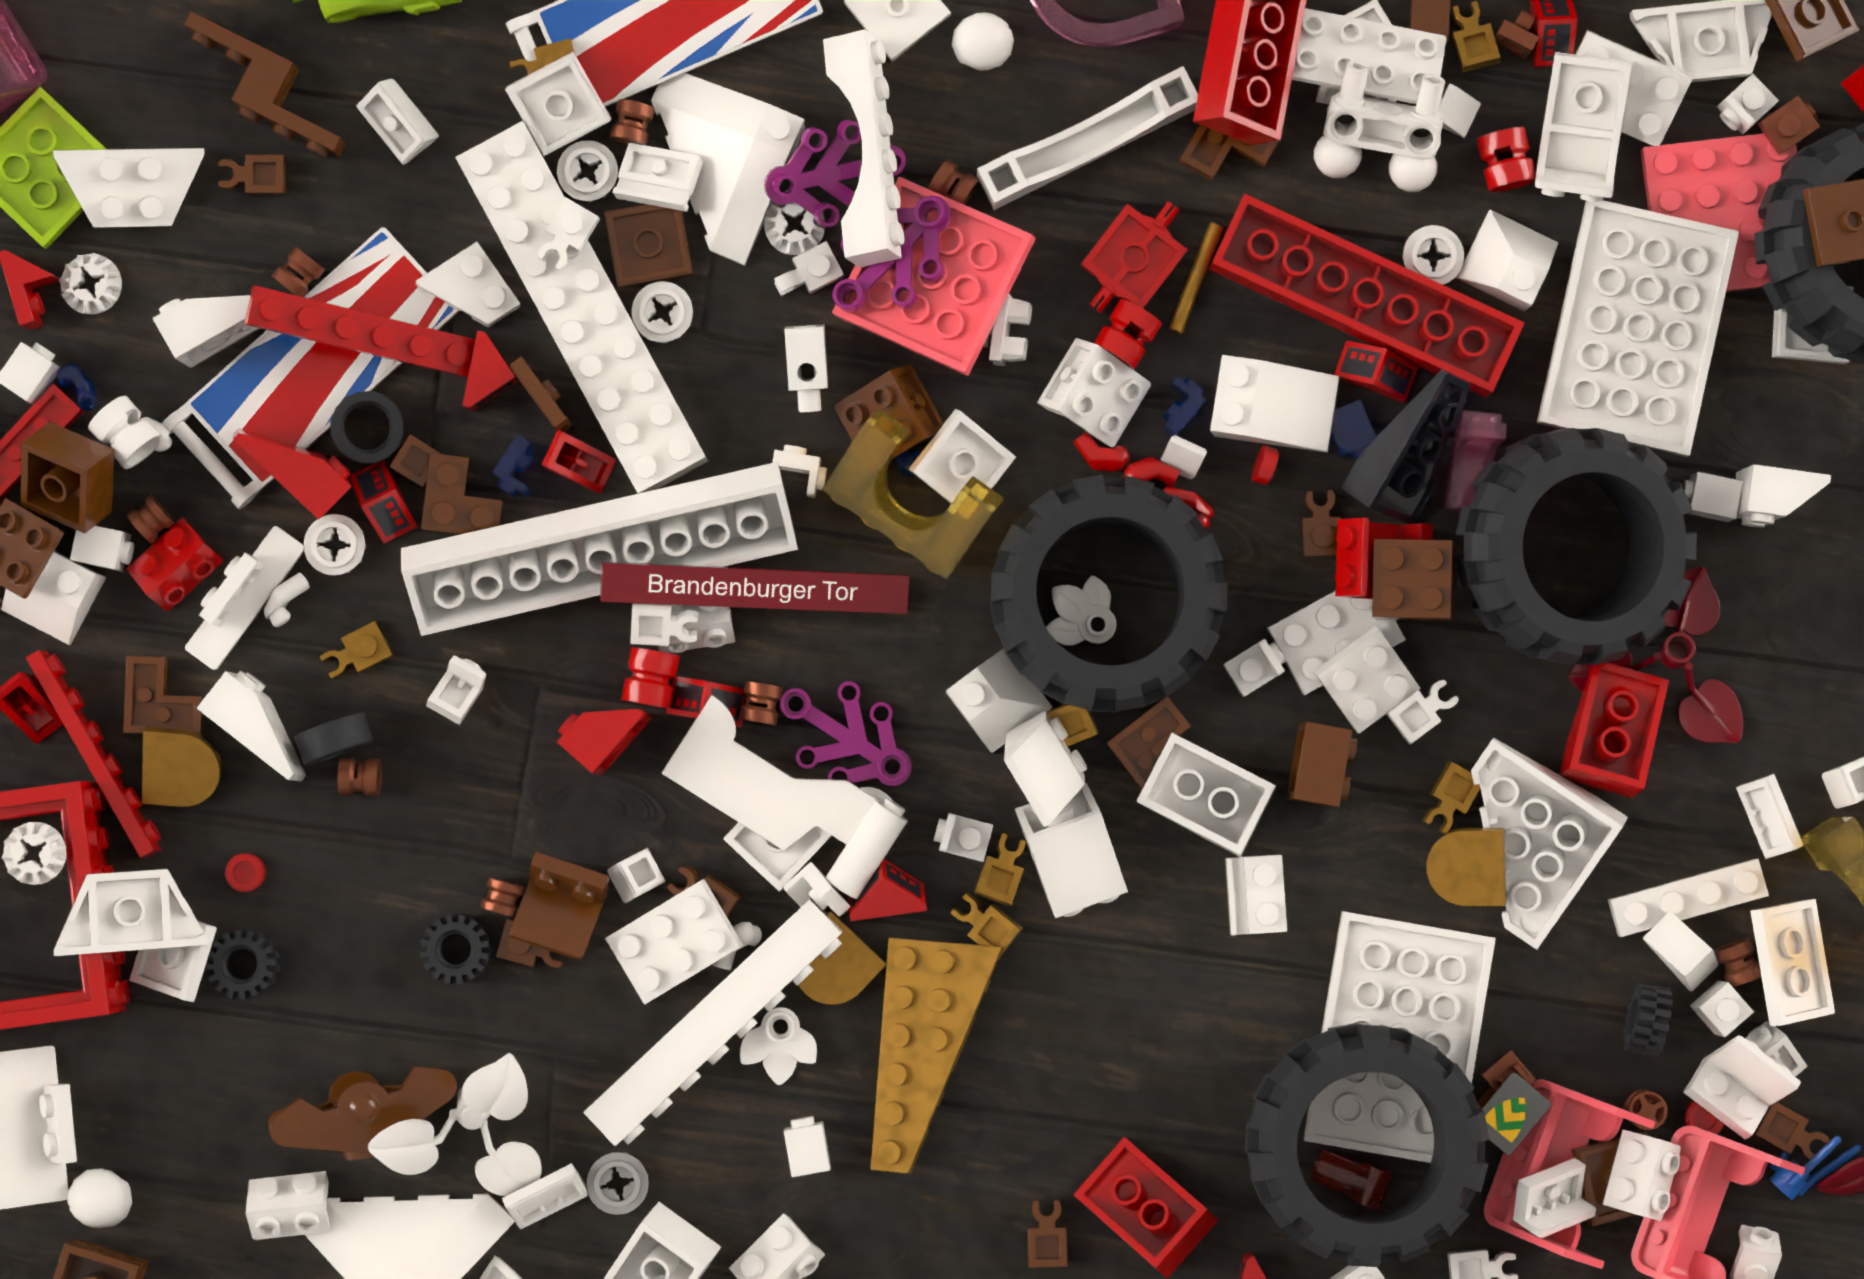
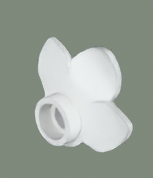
[1046,575,1117,646]
[740,1007,817,1085]

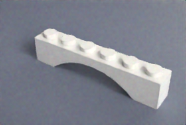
[823,29,904,267]
[977,66,1198,210]

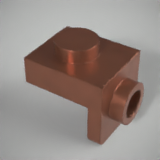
[1757,96,1820,155]

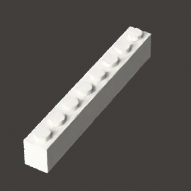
[583,898,843,1146]

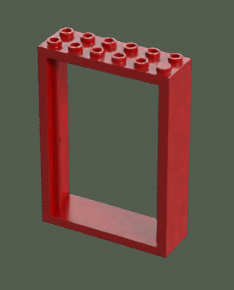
[0,781,130,1030]

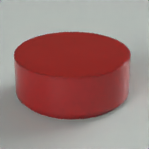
[1251,445,1279,485]
[225,853,266,892]
[1683,1100,1724,1134]

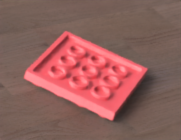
[1640,133,1797,292]
[832,177,1036,376]

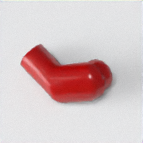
[1073,432,1130,472]
[1123,457,1181,487]
[1163,486,1214,529]

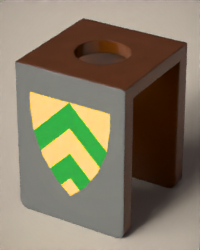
[1477,1072,1551,1156]

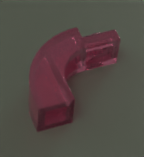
[1443,410,1507,514]

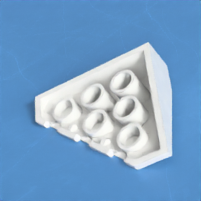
[651,73,806,266]
[1471,738,1628,950]
[304,1193,515,1279]

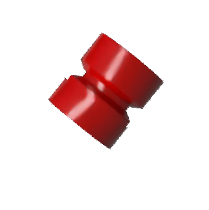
[1477,127,1536,193]
[1094,299,1162,370]
[621,647,680,709]

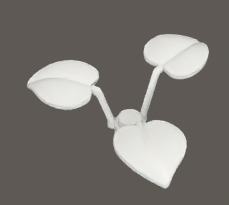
[368,1053,542,1196]

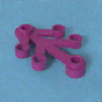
[764,119,906,227]
[832,196,951,312]
[780,681,912,786]

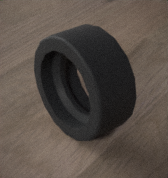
[330,391,404,464]
[294,713,374,765]

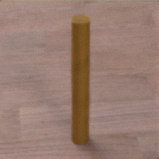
[1168,222,1224,334]

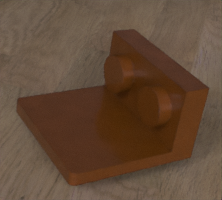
[834,364,944,471]
[0,498,64,599]
[509,852,609,960]

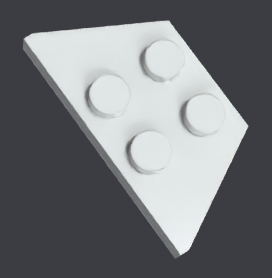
[1629,0,1772,82]
[53,148,205,227]
[54,869,209,956]

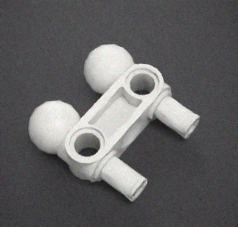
[1314,61,1445,192]

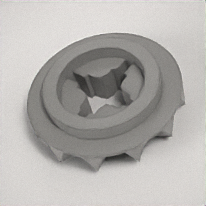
[587,1152,649,1215]

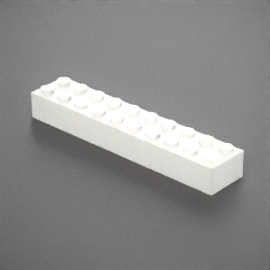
[455,121,708,494]
[401,462,798,636]

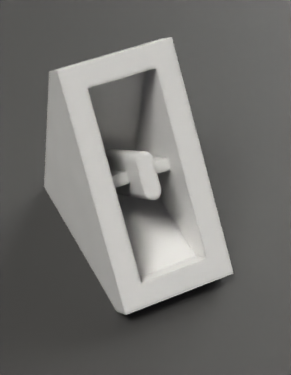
[1642,911,1719,992]

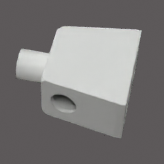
[784,324,828,412]

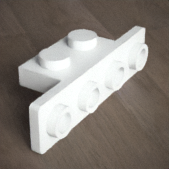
[185,526,304,670]

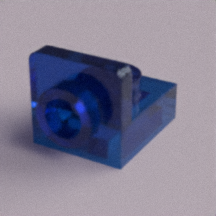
[1163,376,1206,437]
[1331,399,1379,460]
[492,434,534,497]

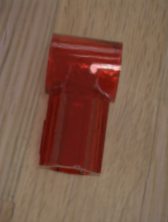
[1310,1148,1394,1211]

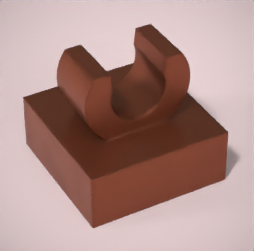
[1494,10,1539,59]
[1479,1050,1536,1092]

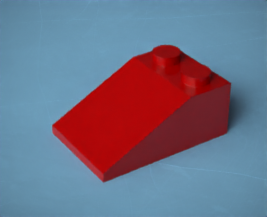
[233,428,352,520]
[1559,662,1669,798]
[1074,1137,1218,1279]

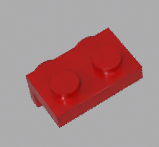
[126,517,223,611]

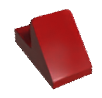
[0,250,60,330]

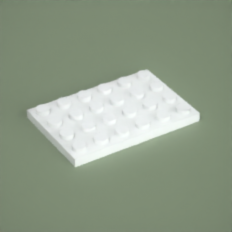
[1537,201,1739,457]
[1303,911,1496,1163]

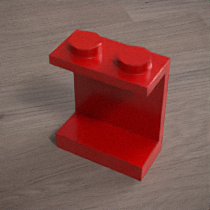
[1335,518,1433,600]

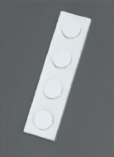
[1608,859,1769,937]

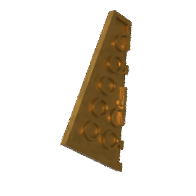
[871,938,1004,1173]

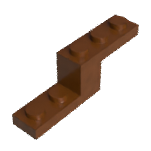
[184,12,346,158]

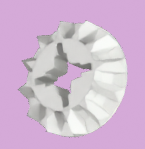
[557,141,619,202]
[764,202,825,255]
[1402,225,1464,285]
[59,253,122,315]
[632,281,693,343]
[304,514,366,576]
[1,822,66,885]

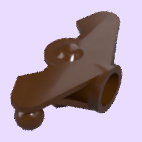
[268,1066,457,1160]

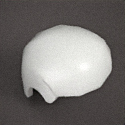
[952,12,1014,71]
[67,1168,132,1228]

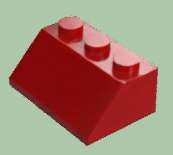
[557,709,653,775]

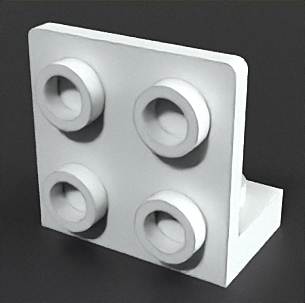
[1037,338,1151,447]
[1683,1035,1801,1139]

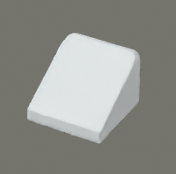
[1439,84,1481,138]
[1160,435,1207,479]
[1822,757,1864,809]
[607,848,666,903]

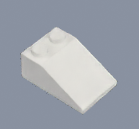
[152,295,260,368]
[1210,355,1339,453]
[197,671,306,781]
[1004,710,1087,827]
[1136,733,1276,857]
[604,1202,721,1279]

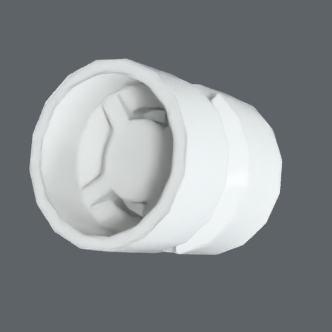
[88,396,163,469]

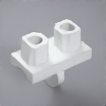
[983,294,1032,366]

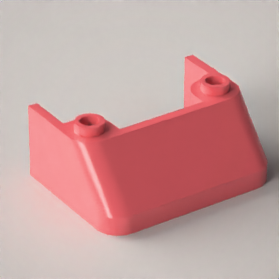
[1484,1079,1655,1269]
[1631,1126,1805,1279]

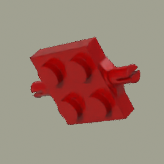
[1080,201,1188,314]

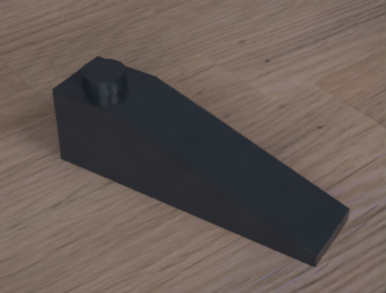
[1341,370,1470,524]

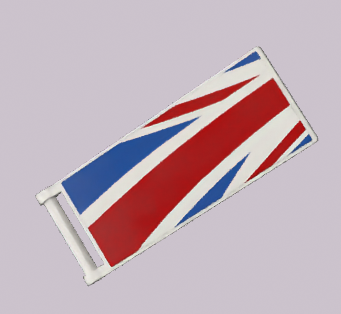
[506,0,823,107]
[162,227,459,509]

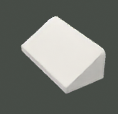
[356,79,439,165]

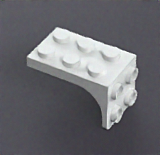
[1535,52,1632,202]

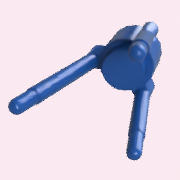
[1769,1136,1861,1200]

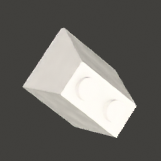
[1015,783,1128,918]

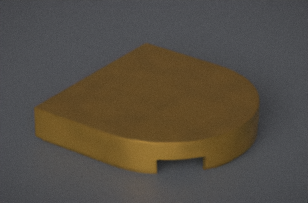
[142,727,222,807]
[1426,828,1507,906]
[798,911,887,1005]

